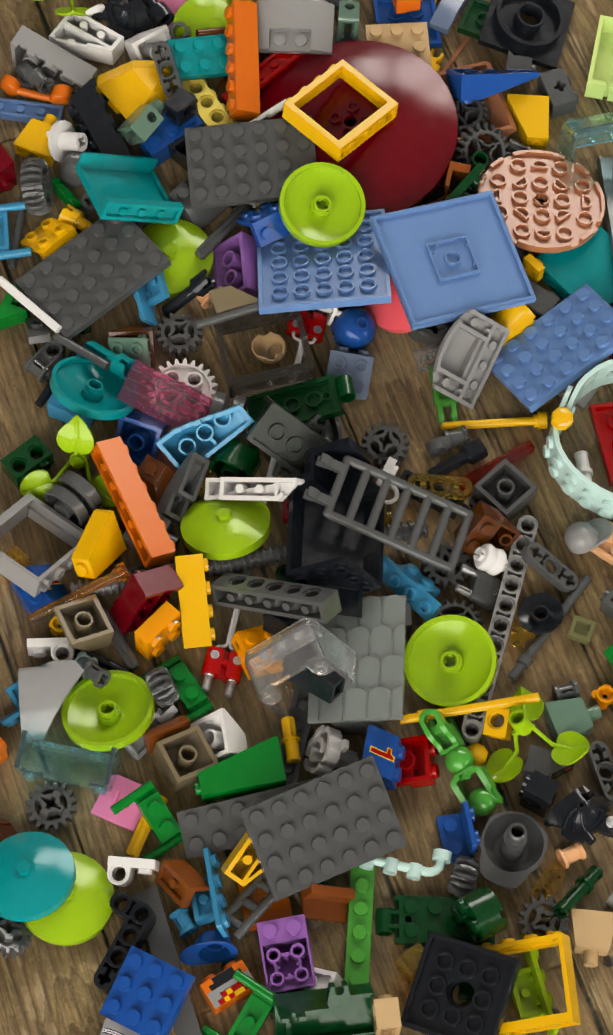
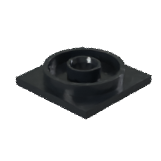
[477,0,575,70]
[401,930,522,1035]

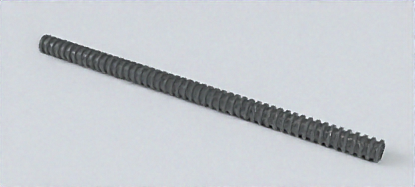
[69,519,429,601]

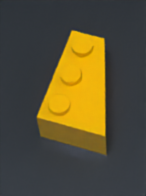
[220,831,262,887]

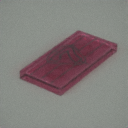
[117,359,213,428]

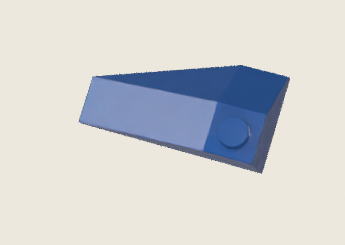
[446,68,540,104]

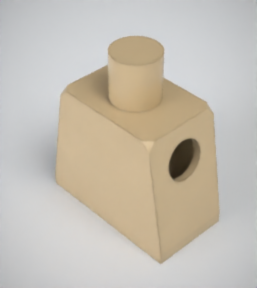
[568,908,613,968]

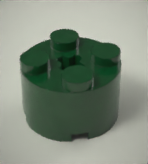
[209,438,261,478]
[454,885,507,944]

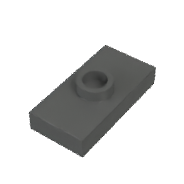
[25,317,51,345]

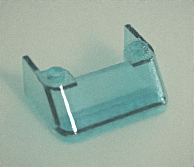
[558,112,613,163]
[14,730,121,795]

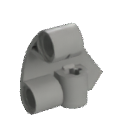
[18,660,84,742]

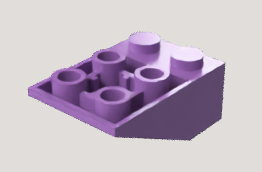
[256,914,317,994]

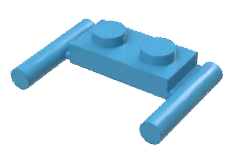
[0,201,32,260]

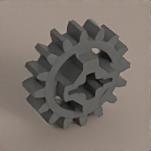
[156,312,203,358]
[361,422,409,469]
[421,541,471,590]
[25,781,77,833]
[517,894,570,936]
[0,917,33,959]

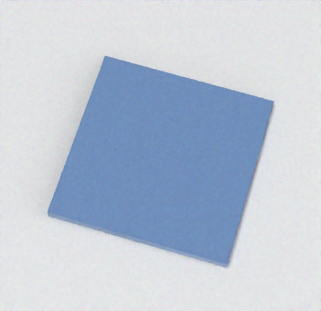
[369,190,537,331]

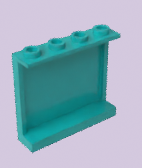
[75,152,184,224]
[536,225,613,306]

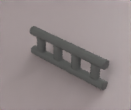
[225,872,274,941]

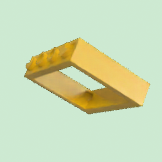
[282,59,398,162]
[478,930,581,1035]

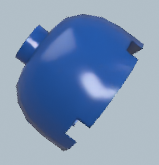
[331,307,376,352]

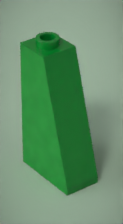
[194,736,287,803]

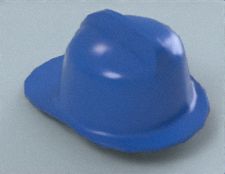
[179,930,239,966]

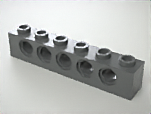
[210,572,342,624]

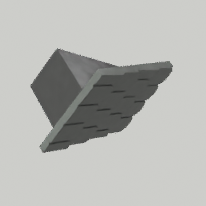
[307,595,407,735]

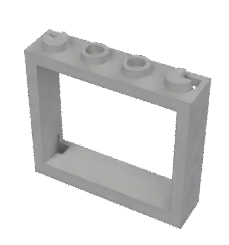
[0,493,84,598]

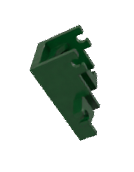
[273,981,375,1035]

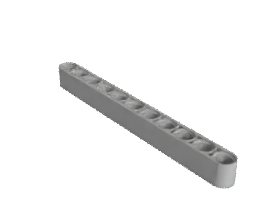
[461,515,538,746]

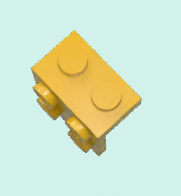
[21,217,78,260]

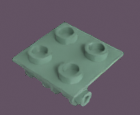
[108,334,153,381]

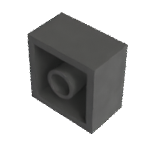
[472,458,538,521]

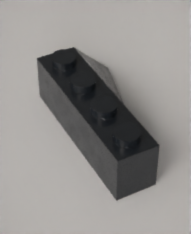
[68,78,131,156]

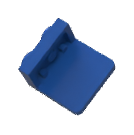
[236,202,290,248]

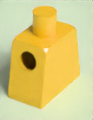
[13,114,58,167]

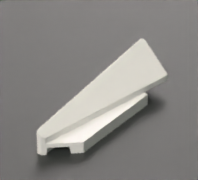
[204,477,305,502]

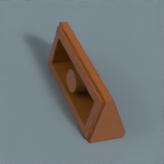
[142,715,190,754]

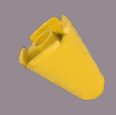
[490,305,536,346]

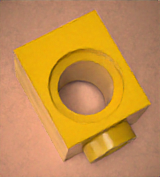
[483,707,513,741]

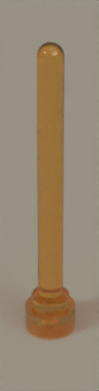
[27,562,130,623]

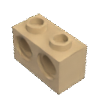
[372,994,402,1035]

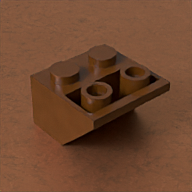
[453,500,521,556]

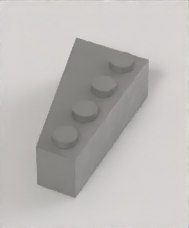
[10,25,98,94]

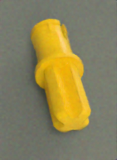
[281,716,301,764]

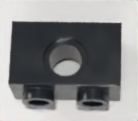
[518,770,560,818]

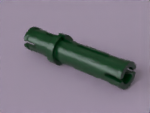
[553,865,603,919]

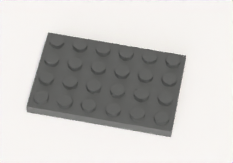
[184,115,316,210]
[15,219,171,340]
[239,755,408,902]

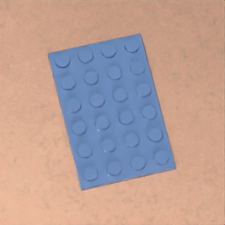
[491,283,613,413]

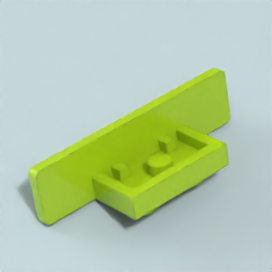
[512,950,560,1035]

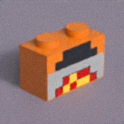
[200,959,255,1016]

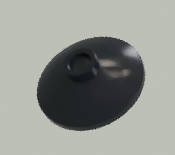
[518,593,564,634]

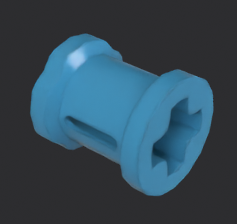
[169,908,199,938]

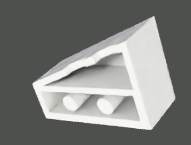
[49,15,125,65]

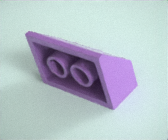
[213,231,258,298]

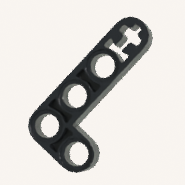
[94,892,156,994]

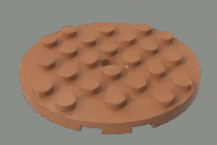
[477,150,605,253]

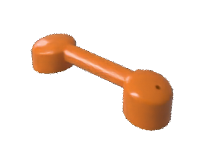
[0,74,74,106]

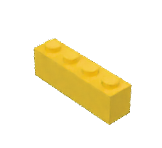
[174,554,215,649]

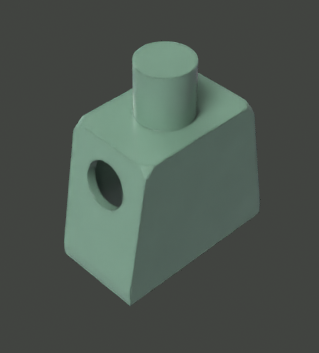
[337,0,360,43]
[116,99,164,145]
[543,697,602,743]

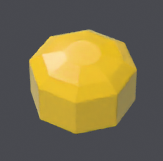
[551,407,573,430]
[467,743,488,766]

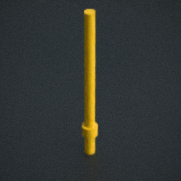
[400,692,540,725]

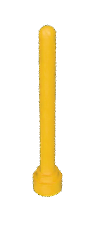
[441,411,548,431]

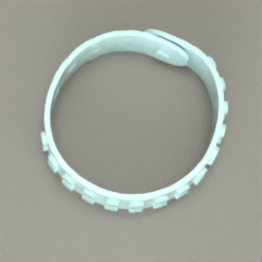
[543,359,613,520]

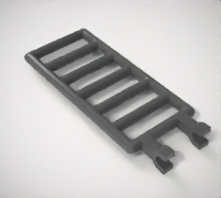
[302,453,474,573]

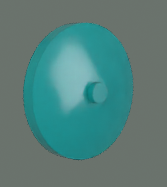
[49,356,138,420]
[0,832,76,922]

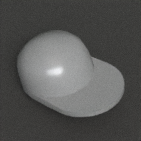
[564,518,613,554]

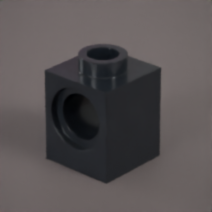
[163,88,198,127]

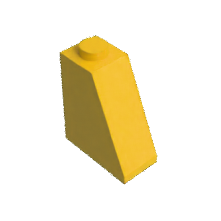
[506,94,549,150]
[71,509,127,579]

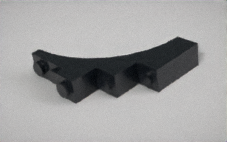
[262,613,347,704]

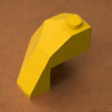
[95,60,173,119]

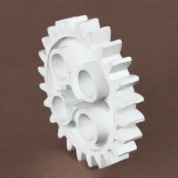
[146,358,218,426]

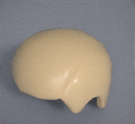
[251,331,287,364]

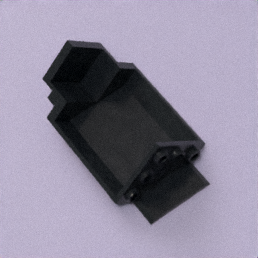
[286,437,385,618]

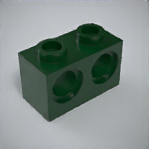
[0,435,54,489]

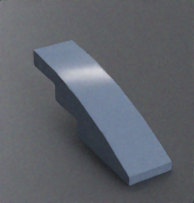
[429,0,469,35]

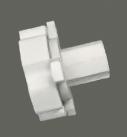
[303,725,359,777]

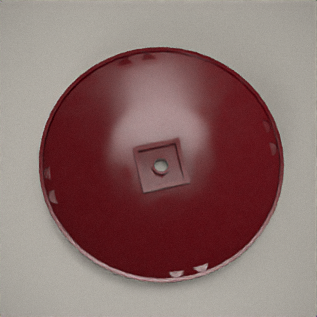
[259,40,458,213]

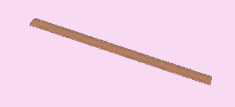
[442,37,471,71]

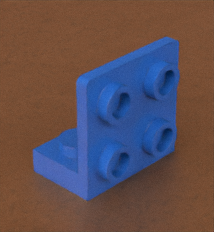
[436,801,480,865]

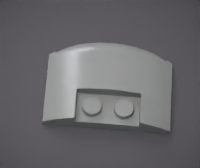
[254,0,335,55]
[432,308,510,410]

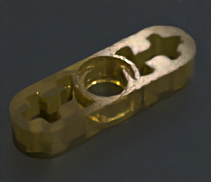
[407,473,472,500]

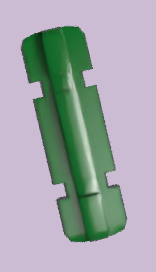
[52,177,81,209]

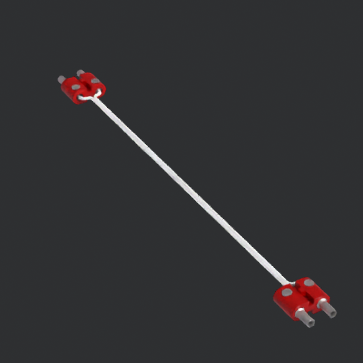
[201,310,327,698]

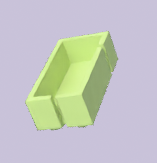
[584,15,613,102]

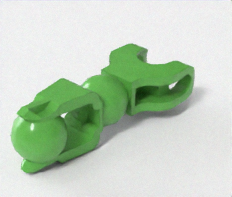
[419,709,504,820]

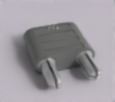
[455,564,502,611]

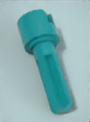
[85,341,138,381]

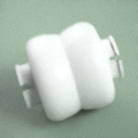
[473,543,508,576]

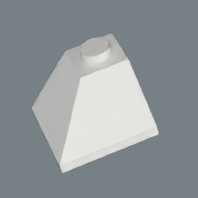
[124,25,171,61]
[190,708,248,763]

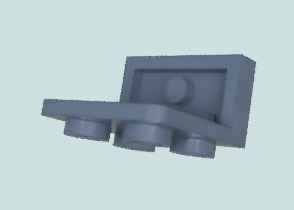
[326,346,375,400]

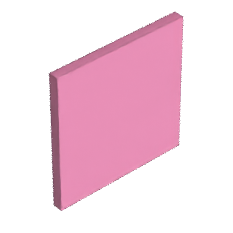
[90,772,142,832]

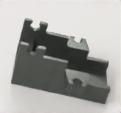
[241,395,330,478]

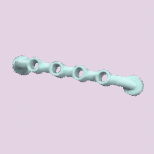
[359,848,452,881]

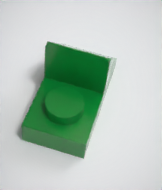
[0,284,28,331]

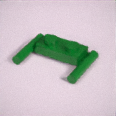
[140,654,214,724]
[110,780,183,860]
[201,969,275,1035]

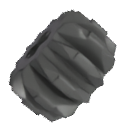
[145,666,180,708]
[448,855,480,897]

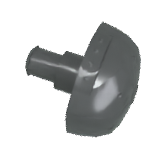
[479,811,549,890]

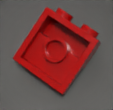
[396,735,440,788]

